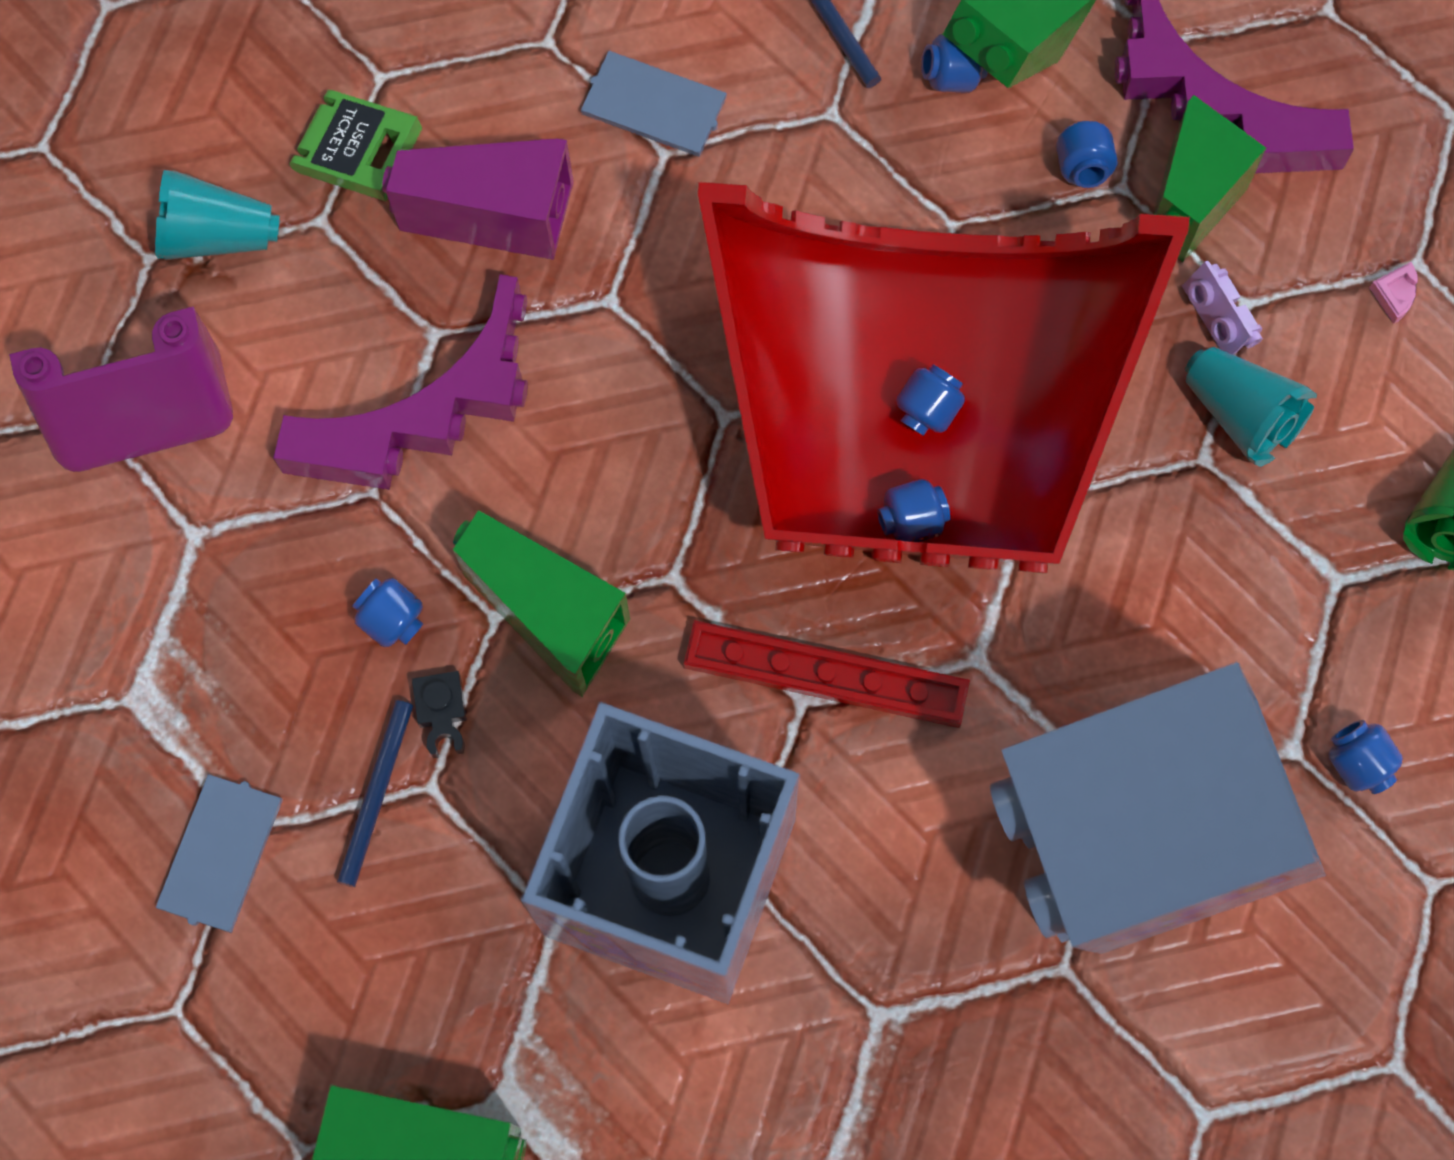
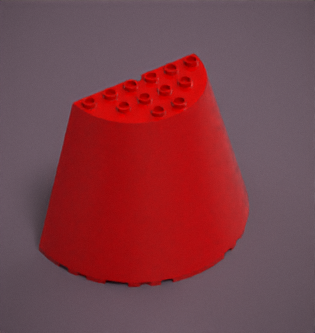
[698,182,1190,573]

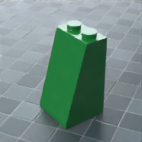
[453,510,631,697]
[312,1085,527,1160]

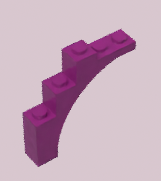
[1115,0,1354,173]
[274,275,528,490]

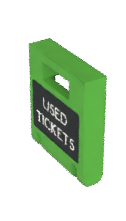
[289,90,422,201]

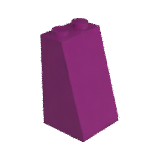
[382,138,574,260]

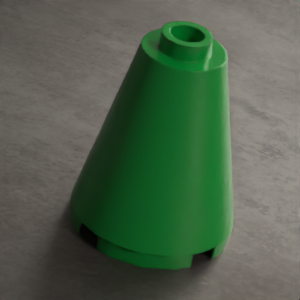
[1403,449,1454,570]

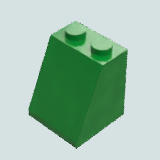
[942,0,1096,88]
[1154,95,1266,262]

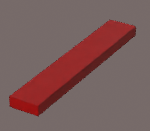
[684,620,970,728]

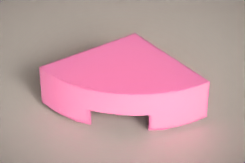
[1369,262,1418,324]

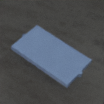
[581,51,727,157]
[155,774,283,933]

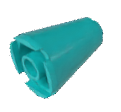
[155,170,280,260]
[1185,347,1317,467]

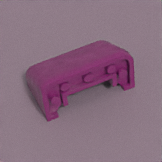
[9,306,233,472]

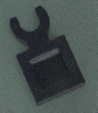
[412,671,467,759]

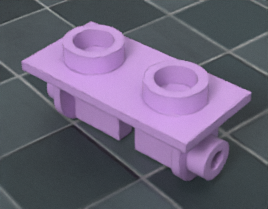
[1182,261,1263,355]

